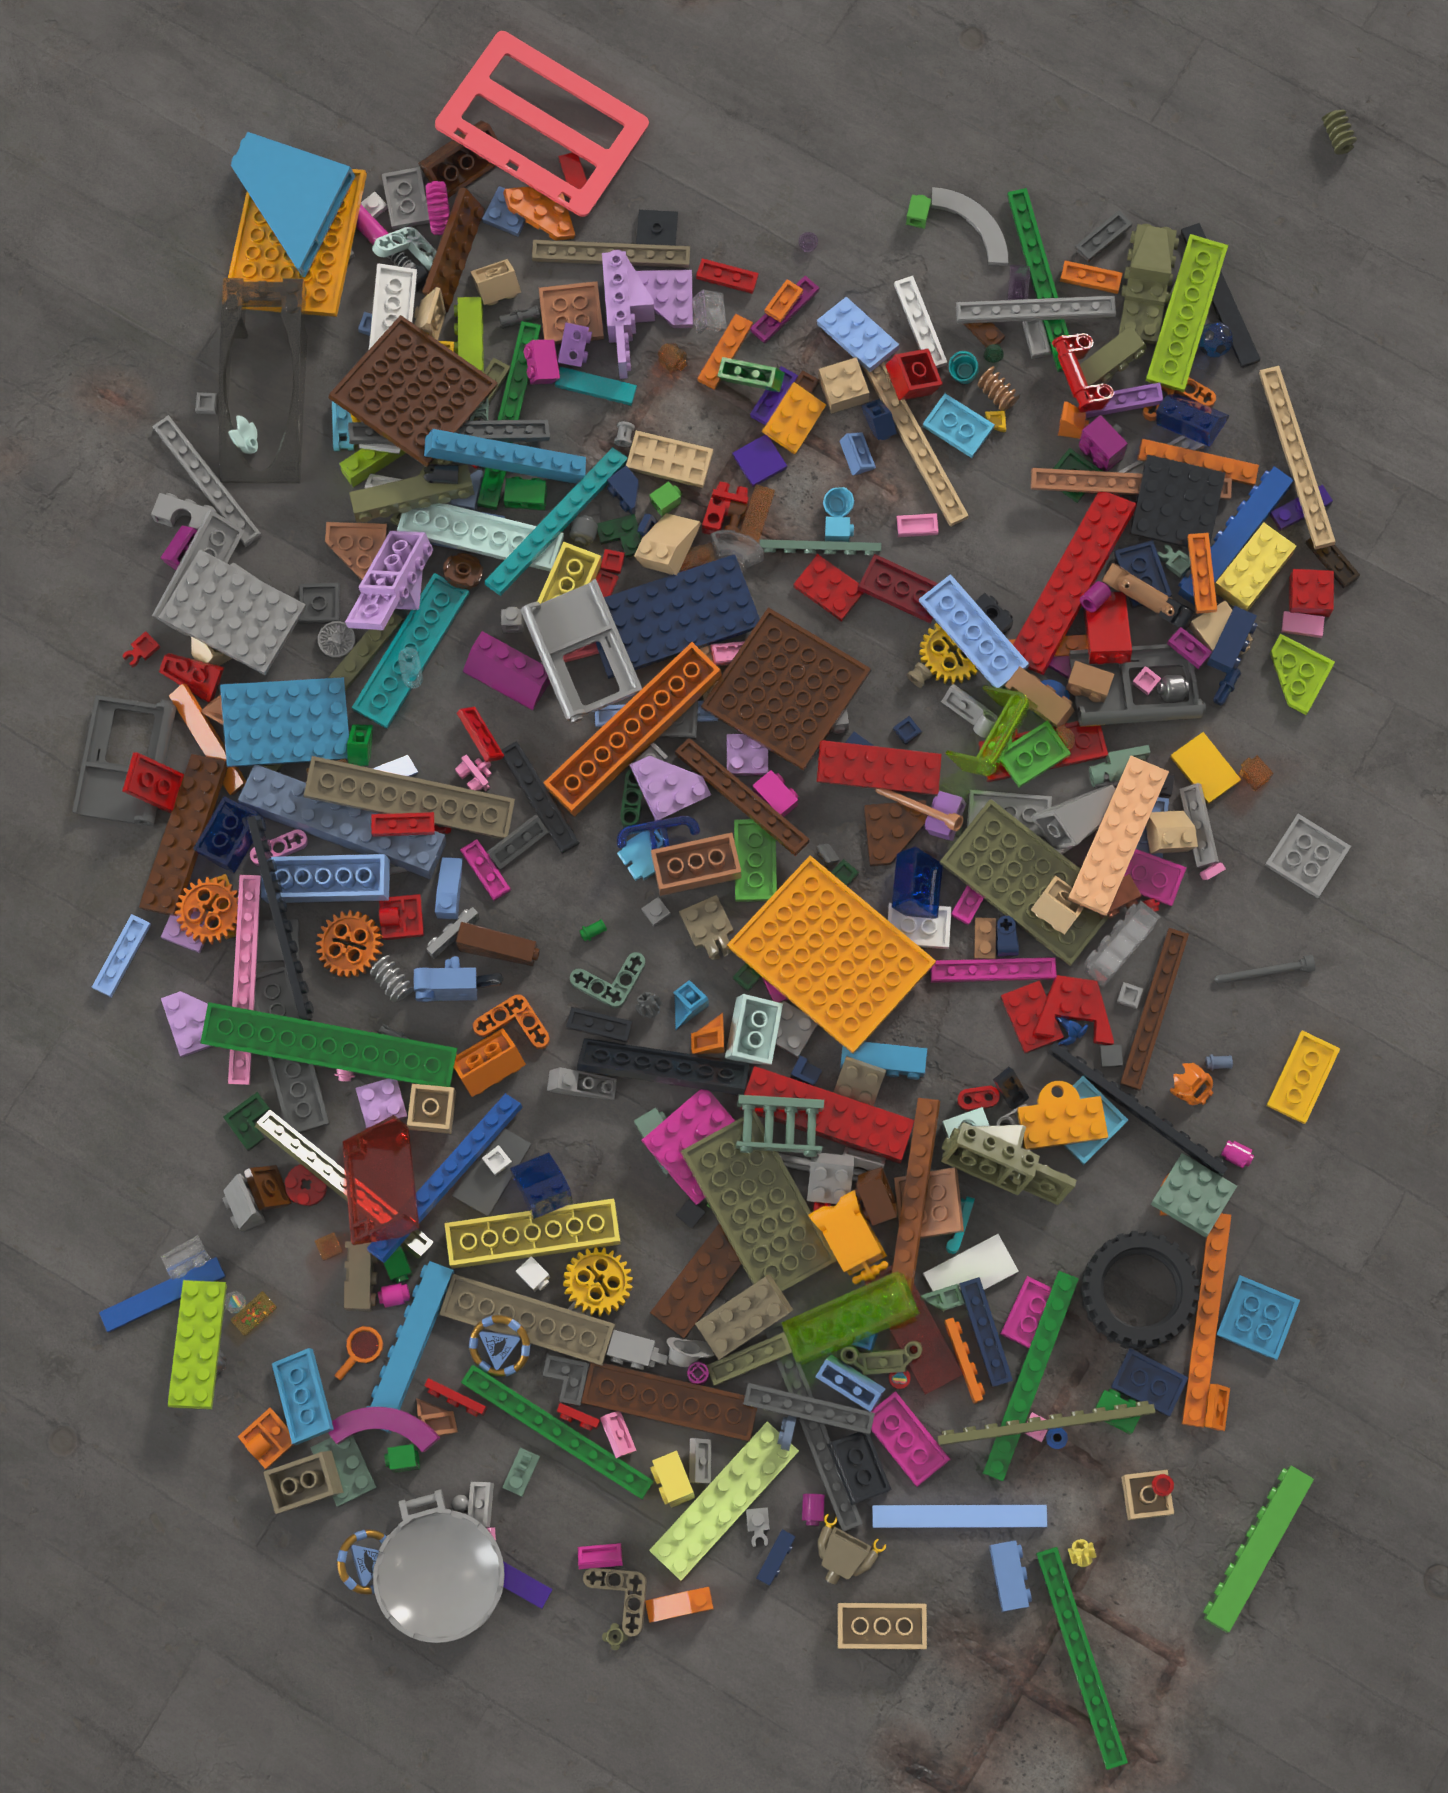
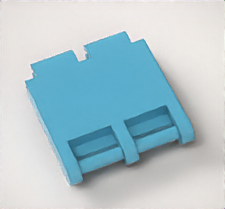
[617,824,668,881]

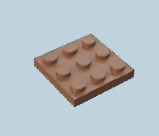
[539,281,604,344]
[894,1167,964,1239]

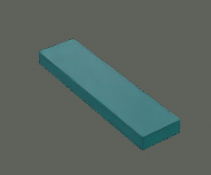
[555,367,637,406]

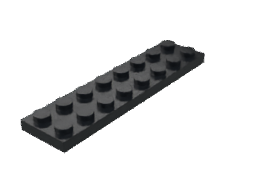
[577,1038,750,1095]

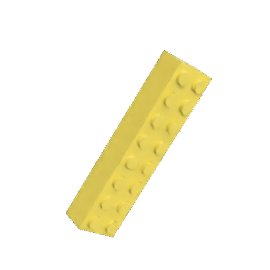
[445,1199,621,1269]

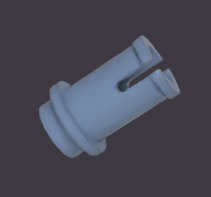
[1205,1054,1233,1071]

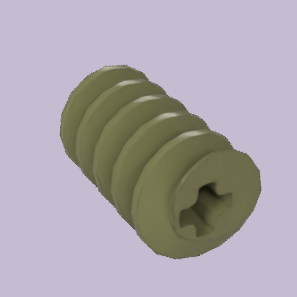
[1322,110,1357,155]

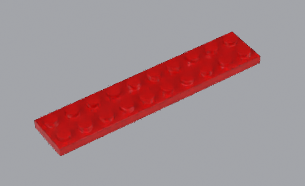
[1013,492,1136,675]

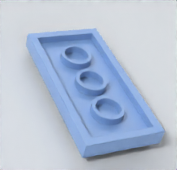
[817,297,900,372]

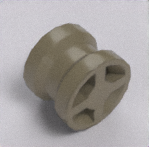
[907,662,933,688]

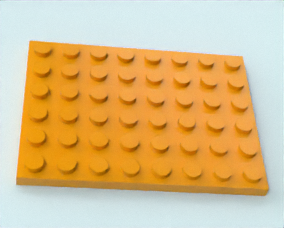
[222,169,367,317]
[727,856,936,1054]

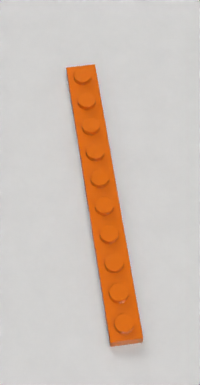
[1182,1213,1231,1428]

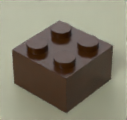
[855,1166,897,1226]

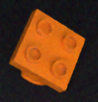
[238,1408,294,1470]

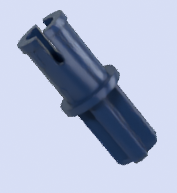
[1213,669,1241,706]

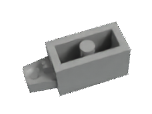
[607,1330,668,1370]

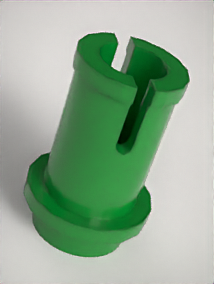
[579,919,607,941]

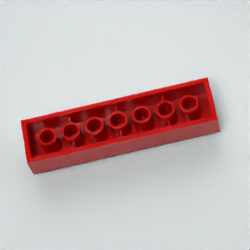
[741,1066,915,1164]

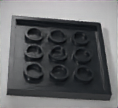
[1129,455,1226,548]

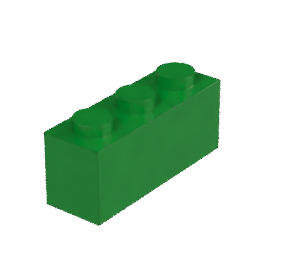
[717,357,785,392]

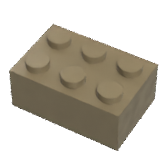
[264,1451,344,1514]

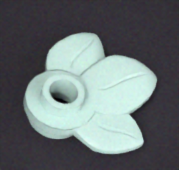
[228,416,258,454]

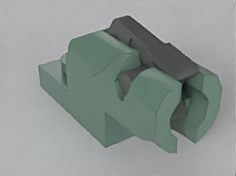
[1089,745,1150,788]

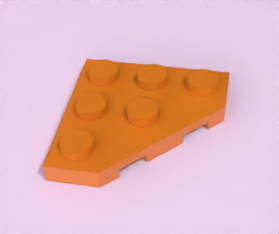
[503,186,575,241]

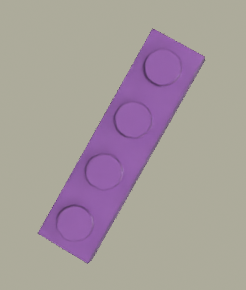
[1086,383,1164,418]

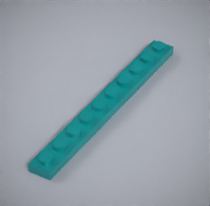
[485,447,628,596]

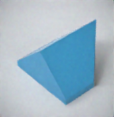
[673,980,709,1030]

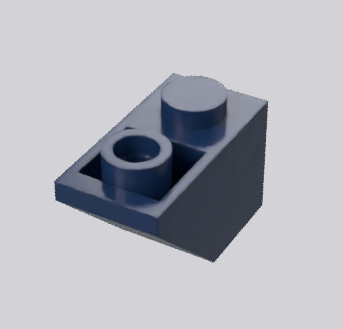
[607,466,639,515]

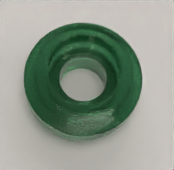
[984,344,1004,363]

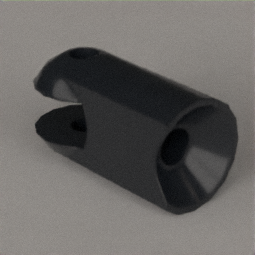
[423,464,459,484]

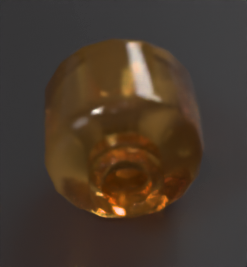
[657,343,687,373]

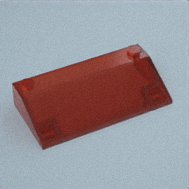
[342,1115,419,1245]

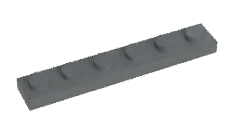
[743,1383,875,1435]

